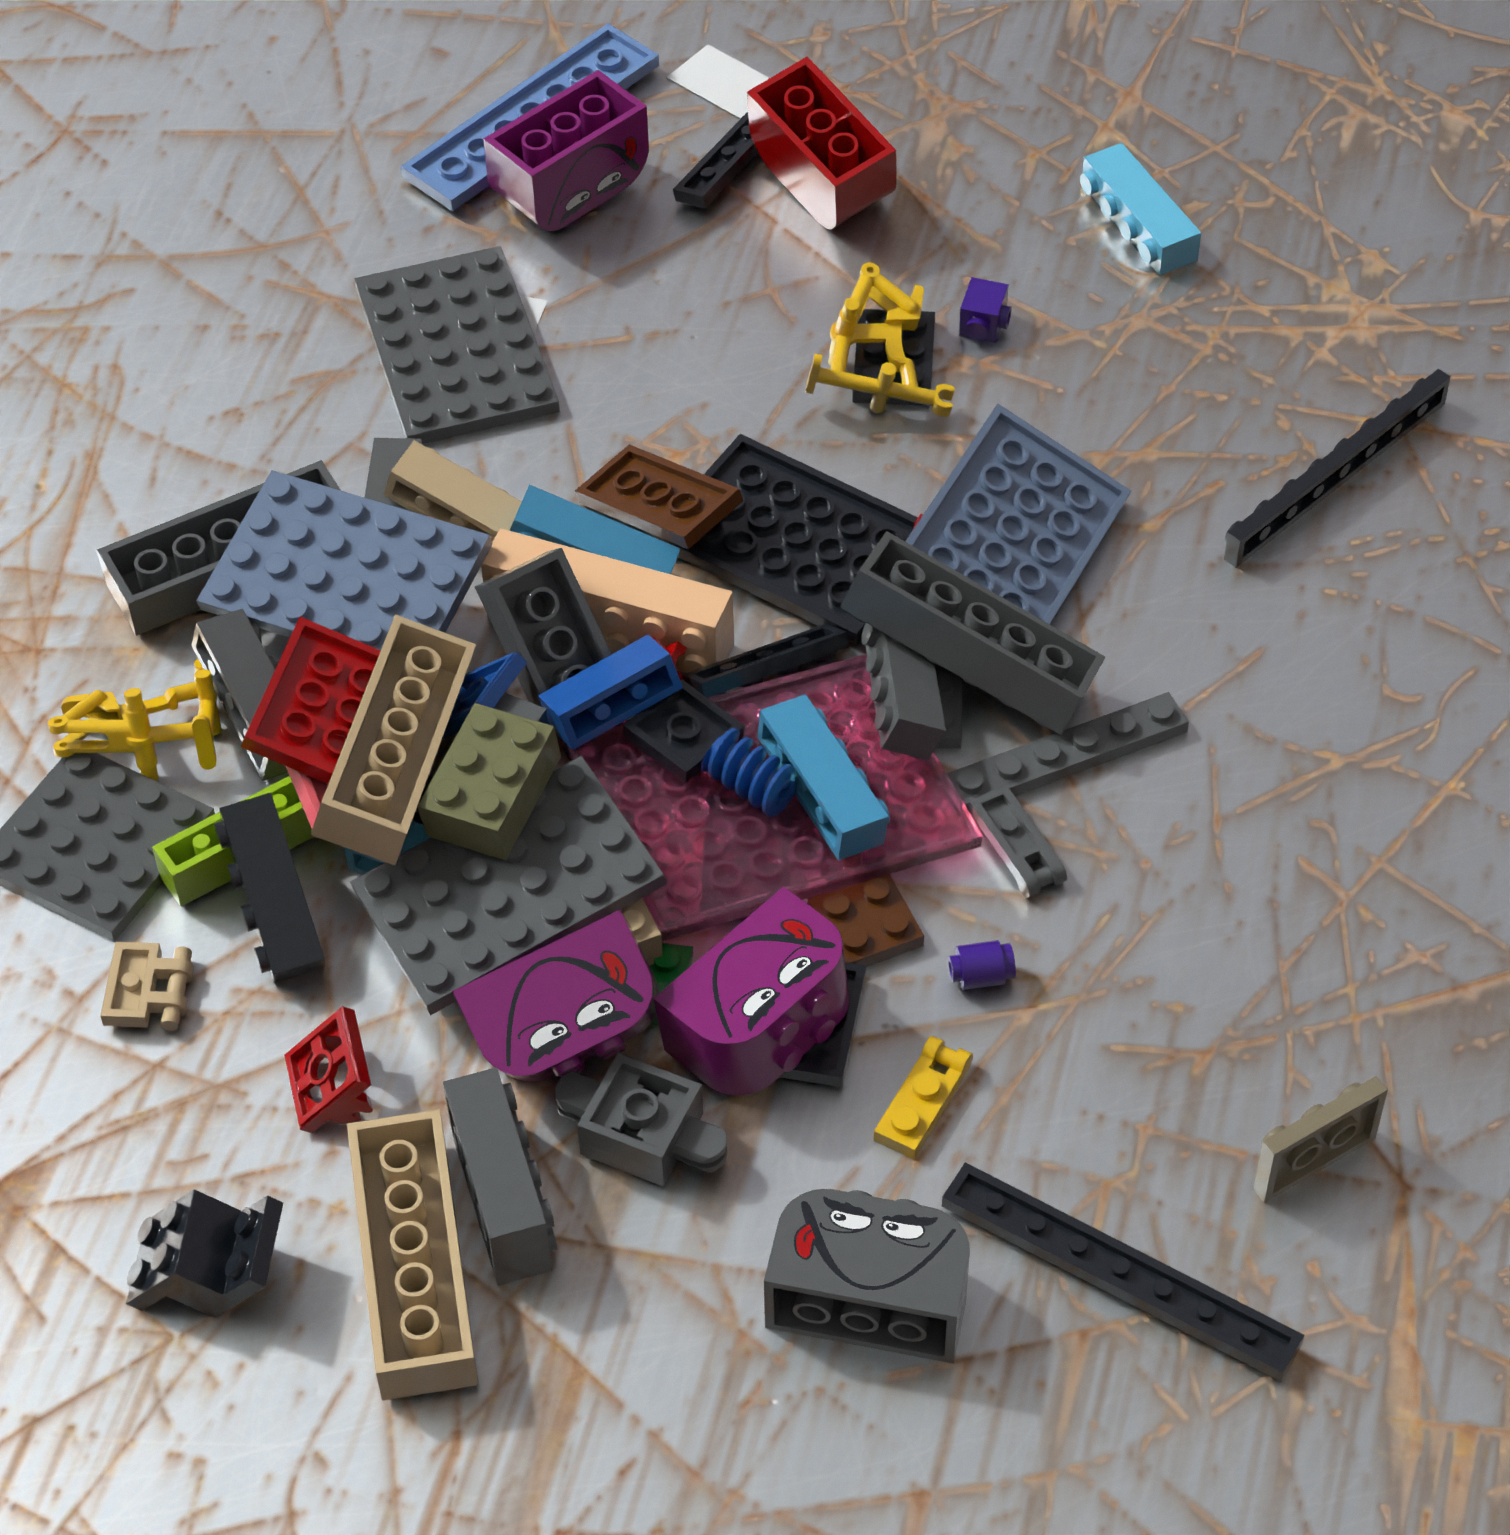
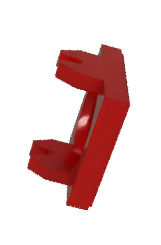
[284,1006,373,1133]

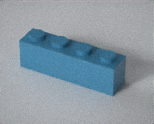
[510,484,680,574]
[757,694,890,861]

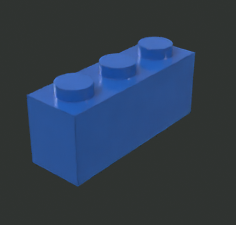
[538,635,683,750]

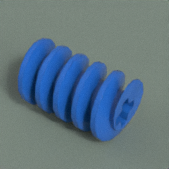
[701,728,797,817]

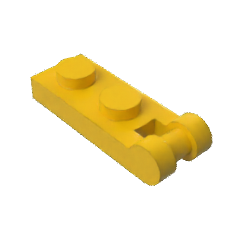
[873,1035,973,1160]

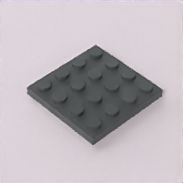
[0,753,215,942]

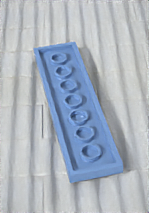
[400,23,659,211]

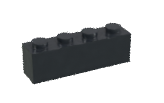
[214,792,325,983]

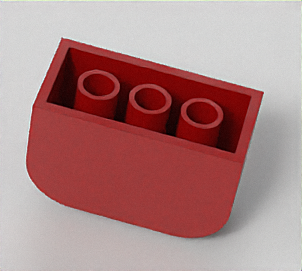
[747,56,897,229]

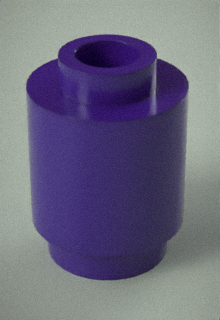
[948,940,1016,990]

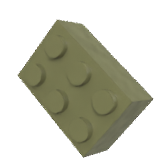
[417,703,561,861]

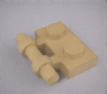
[100,942,194,1031]

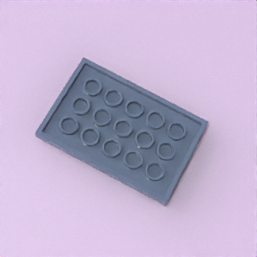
[905,403,1132,624]
[196,470,493,650]

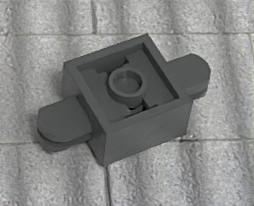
[555,1053,728,1187]

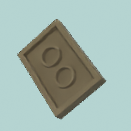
[1253,1076,1388,1203]

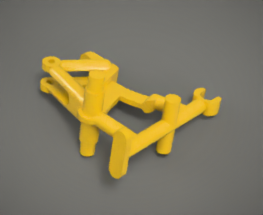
[805,262,955,417]
[47,659,222,781]

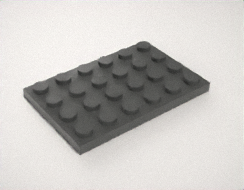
[354,246,560,444]
[350,756,667,1016]

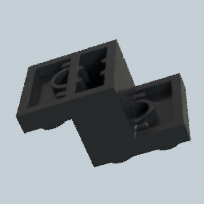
[126,1189,283,1317]

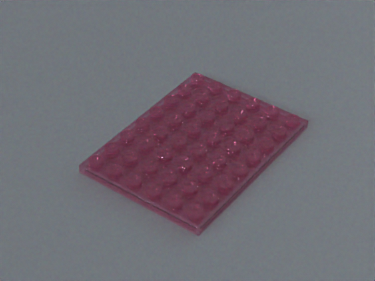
[563,654,983,942]

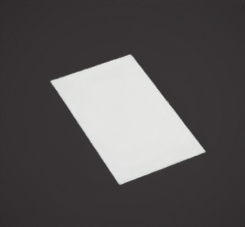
[666,44,769,119]

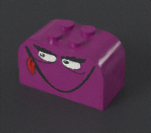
[483,70,649,231]
[653,886,849,1095]
[453,910,659,1082]

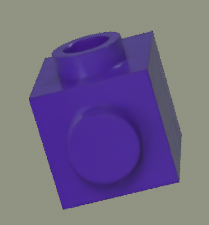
[959,277,1012,343]

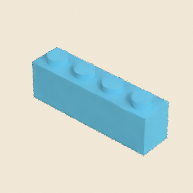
[1080,143,1201,276]

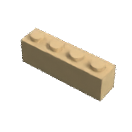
[383,440,522,542]

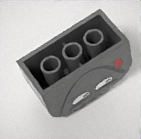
[764,1189,970,1364]

